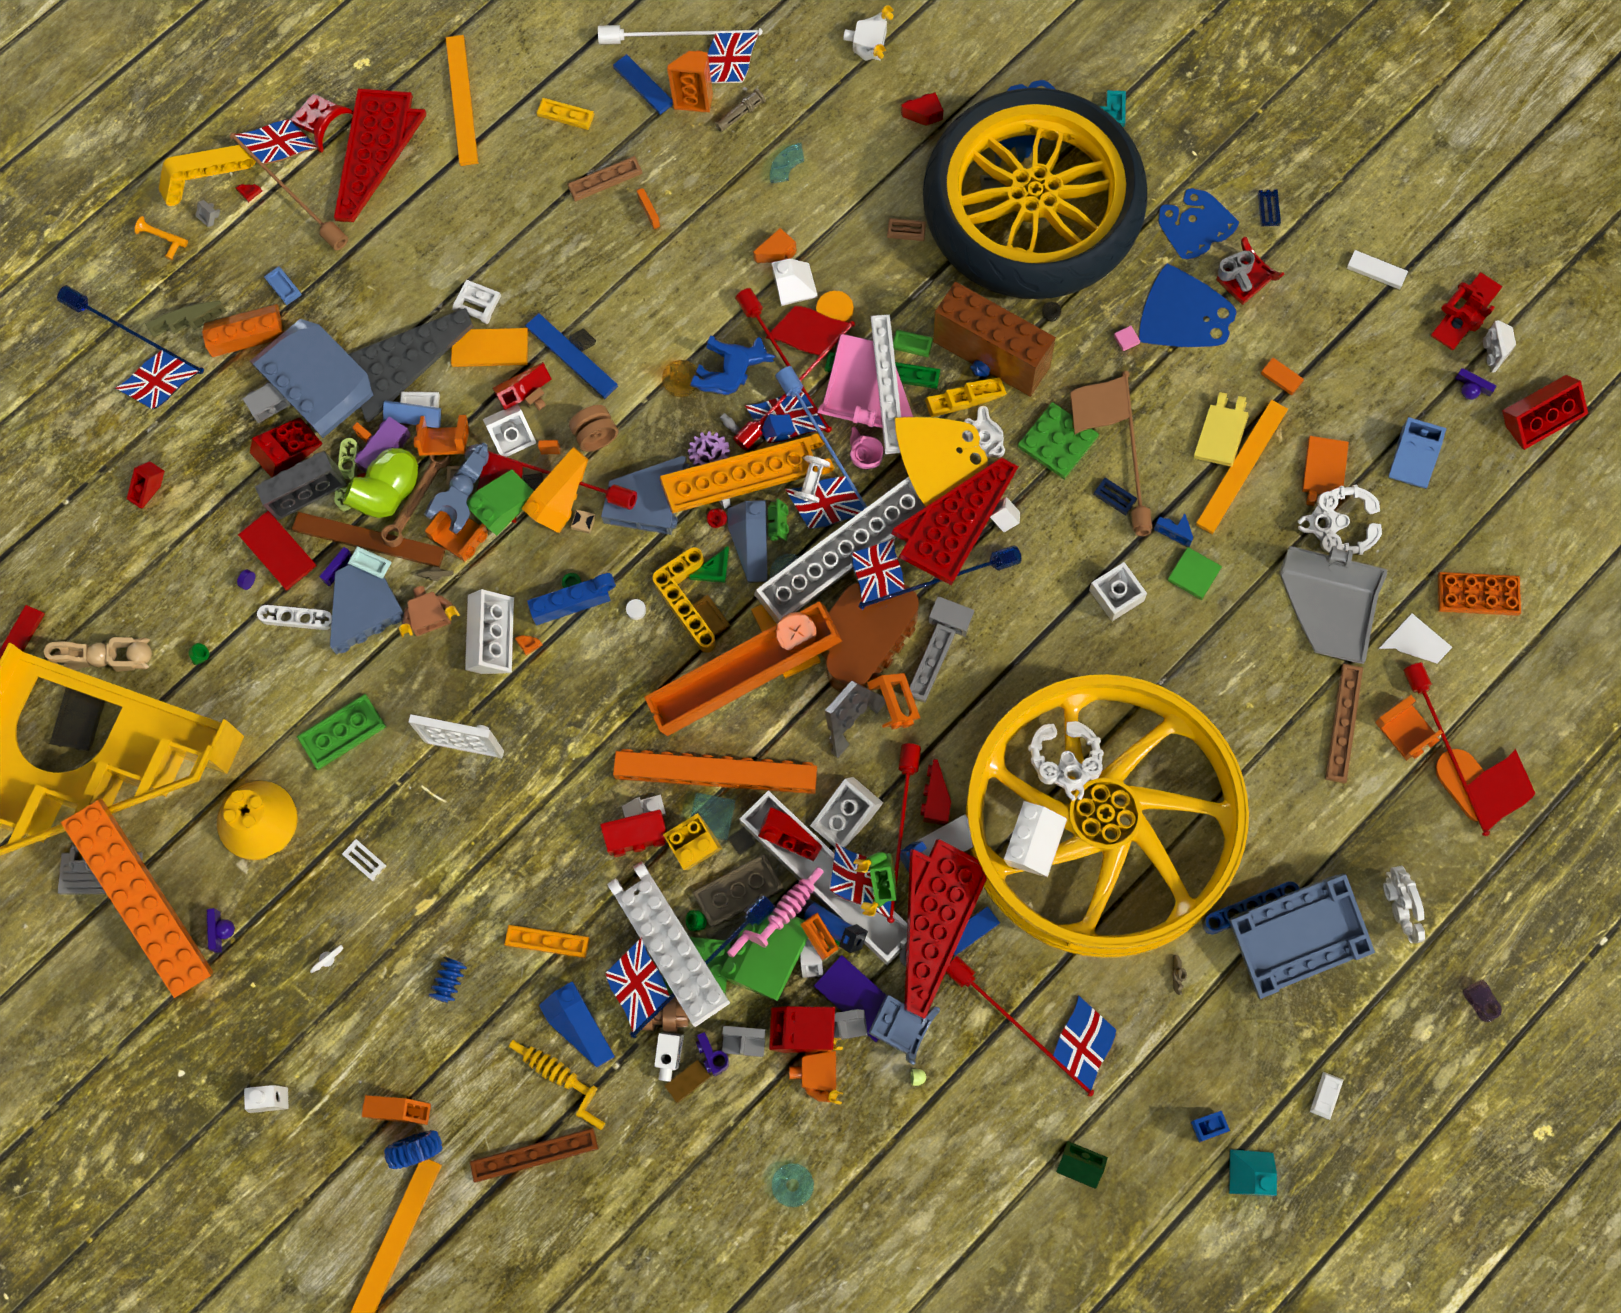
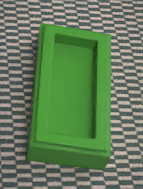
[893,330,933,357]

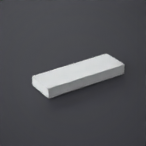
[1347,250,1408,290]

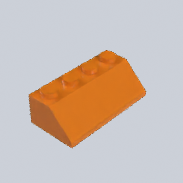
[667,50,713,113]
[202,304,284,357]

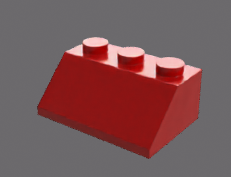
[600,809,667,857]

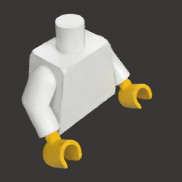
[844,5,894,61]

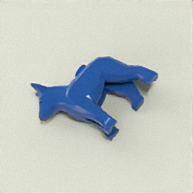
[690,335,776,395]

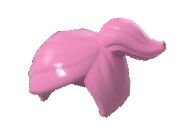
[850,427,883,469]

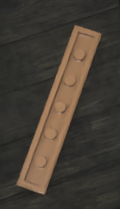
[1325,664,1363,784]

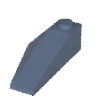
[728,500,767,583]

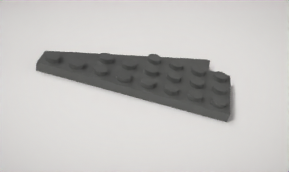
[348,308,474,422]

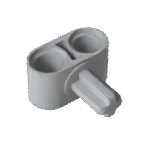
[1218,251,1255,292]

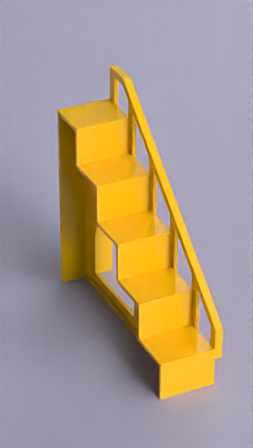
[0,643,244,856]

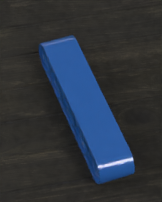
[1203,881,1300,935]

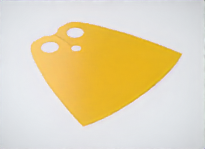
[895,417,988,507]

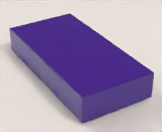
[319,547,352,586]

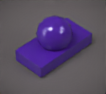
[1455,368,1497,400]
[207,908,235,953]

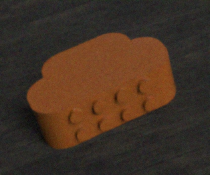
[821,583,919,693]

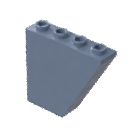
[601,456,690,535]
[330,564,404,655]

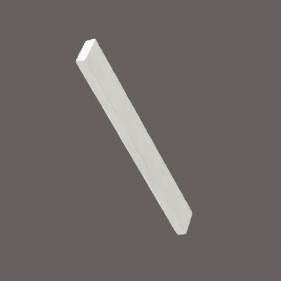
[871,314,901,454]

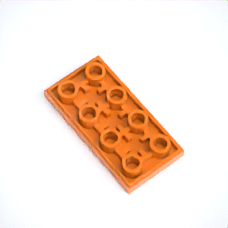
[1438,572,1521,616]

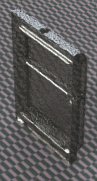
[50,687,105,751]

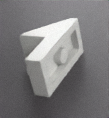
[622,794,666,818]

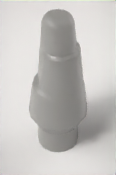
[720,413,740,434]

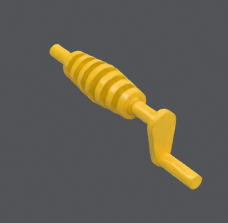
[509,1040,606,1130]

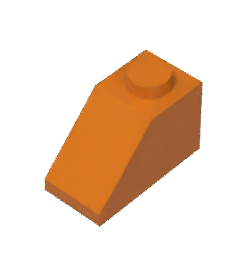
[753,228,797,263]

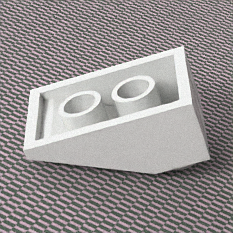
[810,777,883,848]

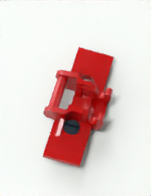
[1431,272,1503,351]

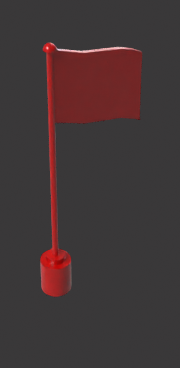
[733,306,855,451]
[477,451,637,523]
[1403,662,1536,836]

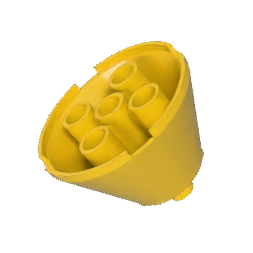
[217,781,298,860]

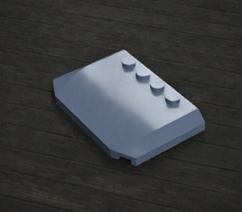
[250,319,374,438]

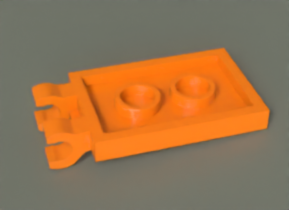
[1302,436,1349,506]

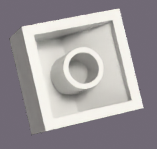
[483,404,536,457]

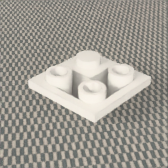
[1483,320,1516,372]

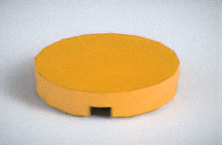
[816,290,854,322]

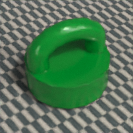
[188,643,209,665]
[685,910,706,931]

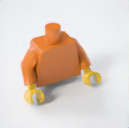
[789,1038,843,1105]

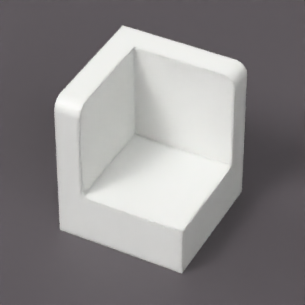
[990,497,1020,532]

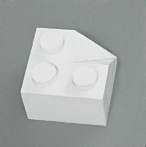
[1089,562,1147,621]

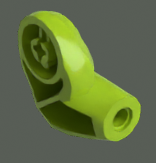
[342,448,418,518]

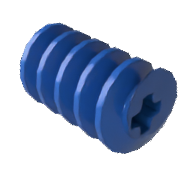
[428,957,467,1003]

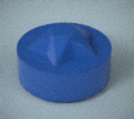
[970,360,990,378]

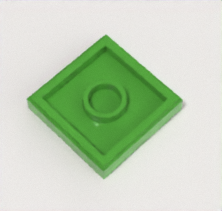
[1167,547,1222,600]

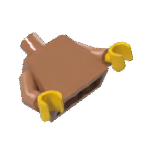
[399,586,460,638]

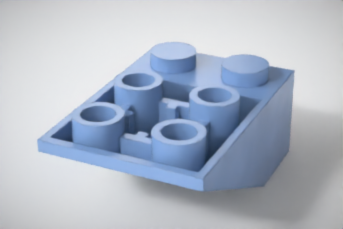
[1388,417,1446,489]

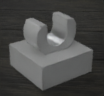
[196,200,220,227]

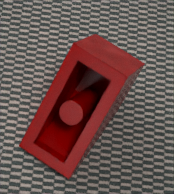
[127,461,165,509]

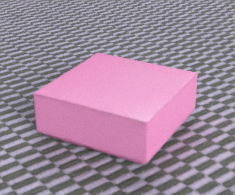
[1114,326,1140,351]

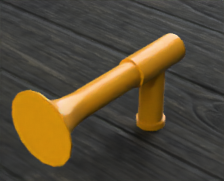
[135,216,188,260]

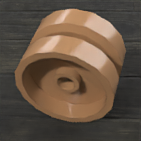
[569,405,619,452]

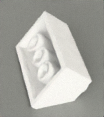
[465,589,514,674]

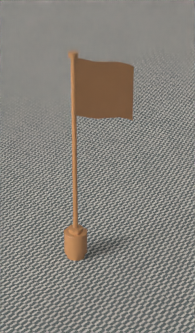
[1070,371,1153,536]

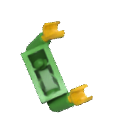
[853,852,896,916]

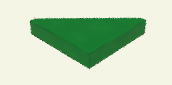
[689,546,729,583]

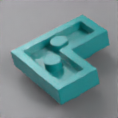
[1099,90,1126,127]

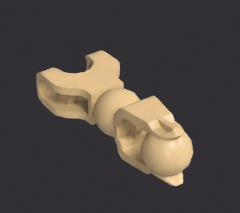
[44,637,152,672]

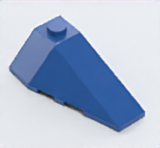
[539,981,615,1067]

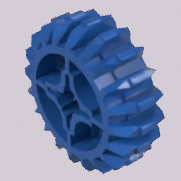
[384,1130,443,1169]

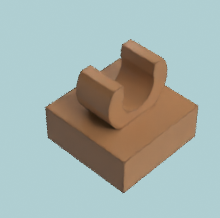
[524,387,546,411]

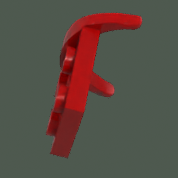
[290,94,354,153]
[1216,237,1284,305]

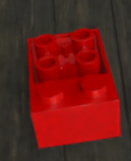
[249,417,323,478]
[769,1006,835,1053]

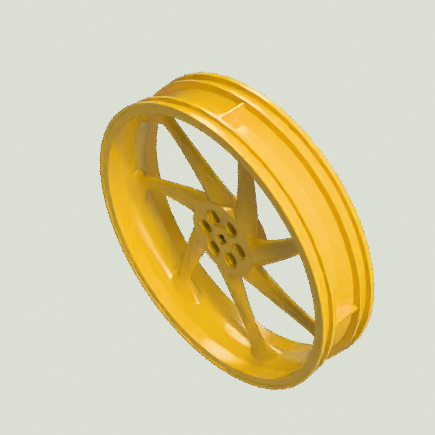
[966,674,1249,958]

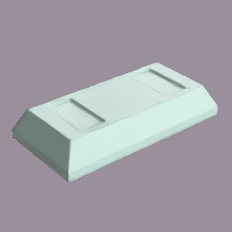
[348,546,392,579]

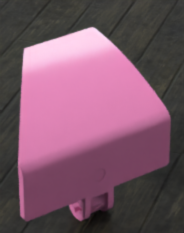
[818,334,913,428]

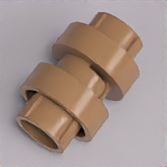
[640,993,689,1032]

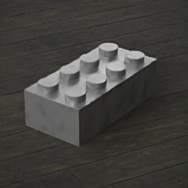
[255,451,347,520]

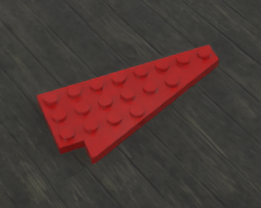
[334,88,427,223]
[891,457,1019,586]

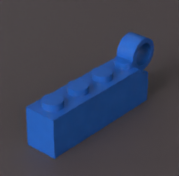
[527,573,616,626]

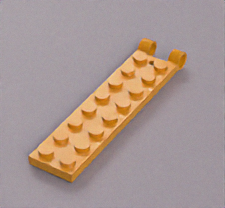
[659,433,835,514]

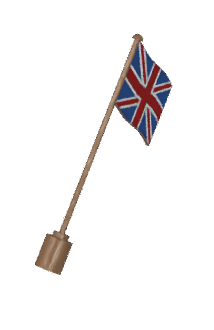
[230,120,348,251]

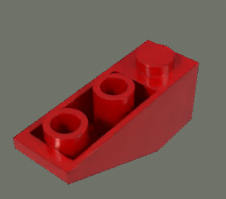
[492,362,552,410]
[920,759,951,826]
[758,807,822,861]

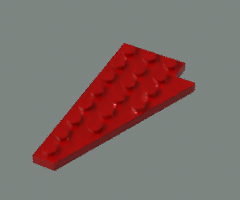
[904,839,987,1019]

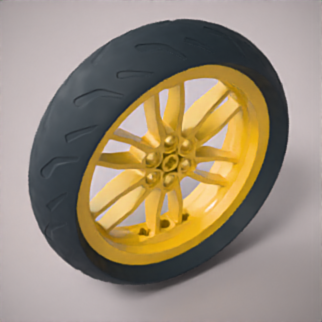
[923,88,1147,299]

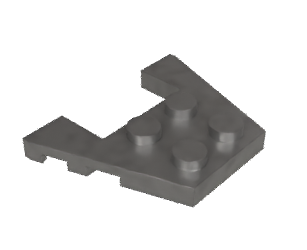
[825,680,886,758]

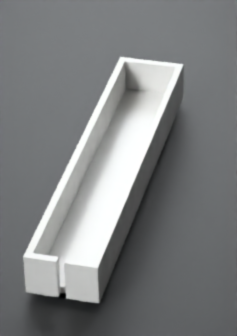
[740,790,907,965]

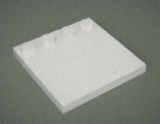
[409,714,504,758]

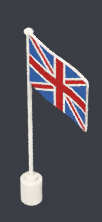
[598,25,763,83]

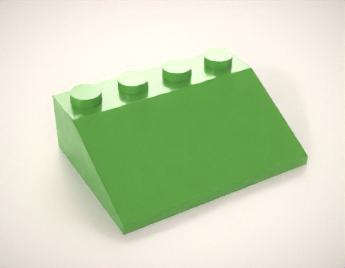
[720,900,808,1001]

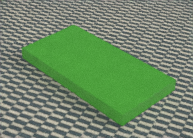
[297,694,386,770]

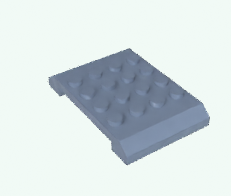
[1229,874,1375,999]

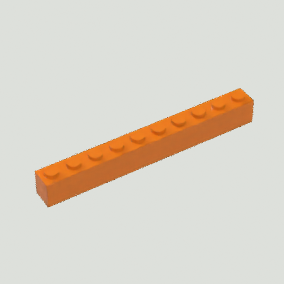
[613,749,818,794]

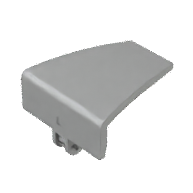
[1280,546,1387,664]

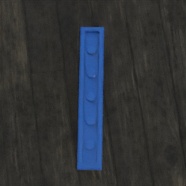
[525,313,618,399]

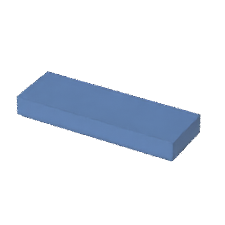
[383,401,441,428]

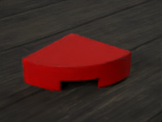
[236,184,262,203]

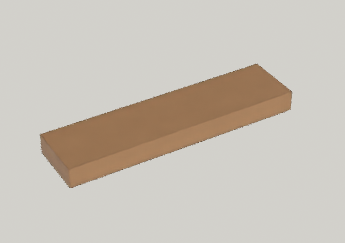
[567,156,643,202]

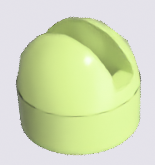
[910,1069,926,1086]

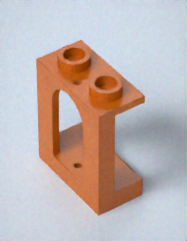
[867,673,920,730]

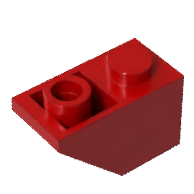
[901,92,944,126]

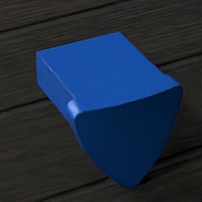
[762,414,795,437]

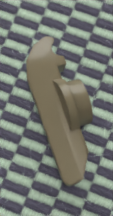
[417,567,454,581]
[1173,955,1187,995]

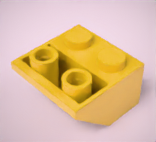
[663,813,722,870]

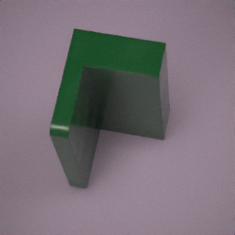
[1056,1141,1108,1189]

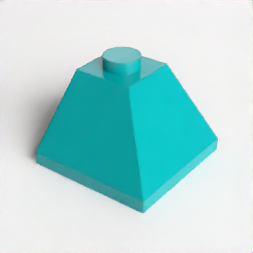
[1229,1150,1277,1197]

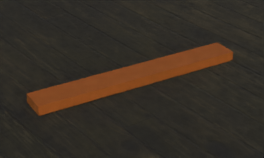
[292,512,446,568]

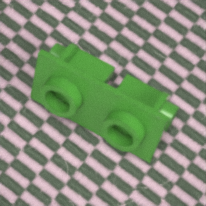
[768,498,789,541]

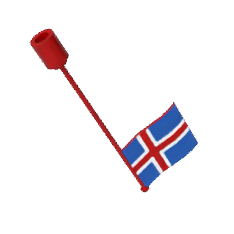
[946,956,1116,1096]

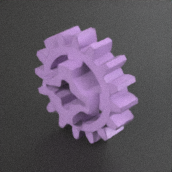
[688,431,730,467]

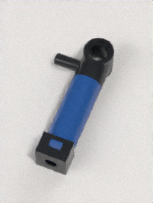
[783,894,868,953]

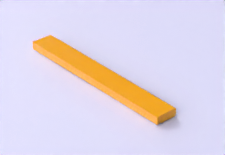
[446,35,479,166]
[1196,400,1288,535]
[350,1159,442,1313]

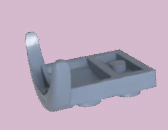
[868,995,940,1065]

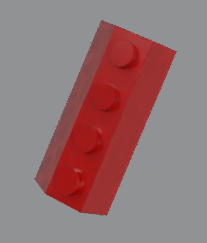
[1502,375,1588,450]

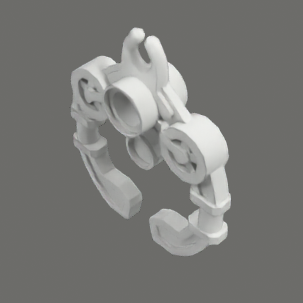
[1298,485,1382,555]
[1028,721,1104,801]
[1383,865,1425,943]

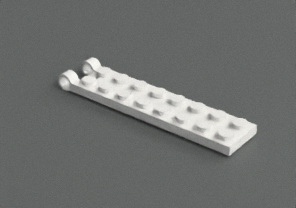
[607,861,730,1027]

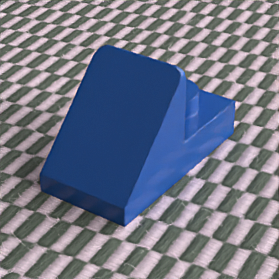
[1154,513,1193,547]
[1190,1111,1230,1143]

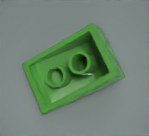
[466,470,534,536]

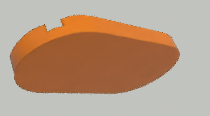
[1436,749,1484,822]

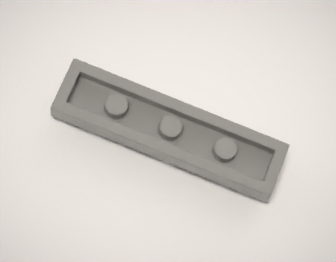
[910,624,956,703]

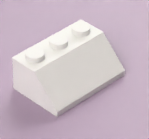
[1004,801,1067,878]

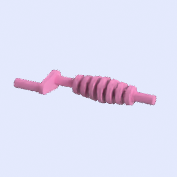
[727,867,824,958]

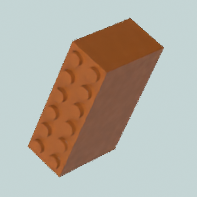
[933,281,1056,397]

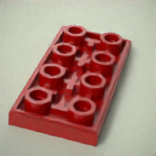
[238,511,317,591]

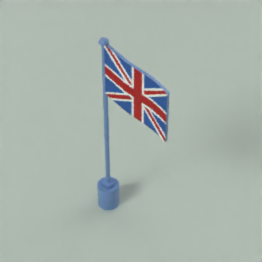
[775,366,867,529]

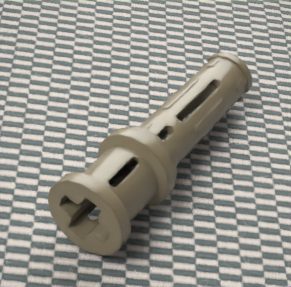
[715,88,766,132]

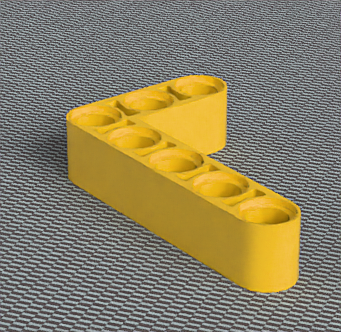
[159,145,256,206]
[653,547,716,653]

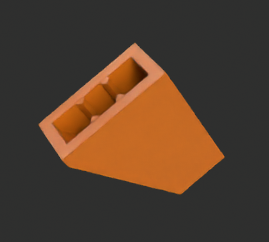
[362,1095,431,1125]

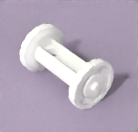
[794,455,830,503]

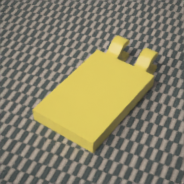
[1194,392,1249,467]

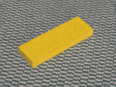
[536,98,594,130]

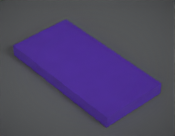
[814,955,886,1042]

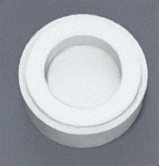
[626,599,646,620]

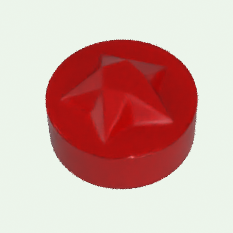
[707,508,727,528]

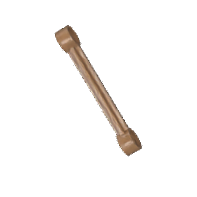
[381,455,451,547]

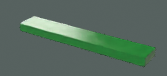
[825,352,941,389]

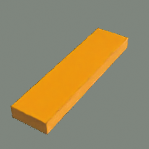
[504,925,590,958]

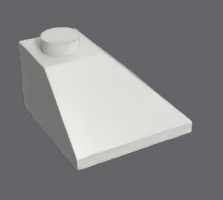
[772,259,818,306]

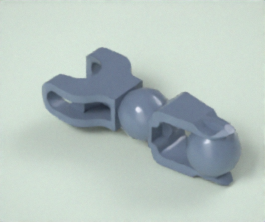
[424,442,489,534]

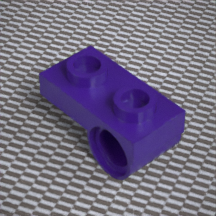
[696,1032,730,1076]

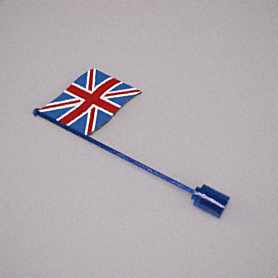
[57,285,204,410]
[852,539,1022,609]
[606,893,776,1038]

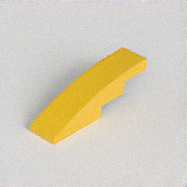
[925,377,1007,417]

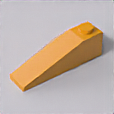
[522,447,588,533]

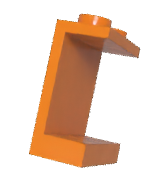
[414,415,469,456]
[425,511,488,562]
[1375,695,1443,761]

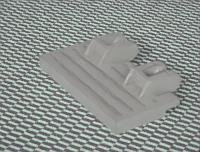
[58,843,143,895]

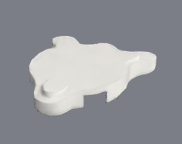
[962,406,1005,458]

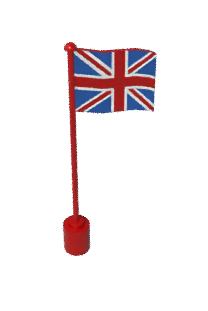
[735,288,832,443]
[830,743,921,923]

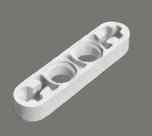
[257,605,332,630]

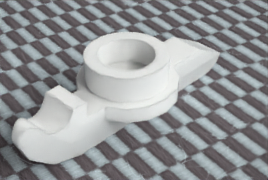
[310,945,343,973]

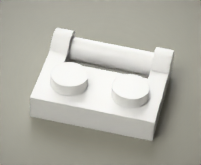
[452,280,501,324]

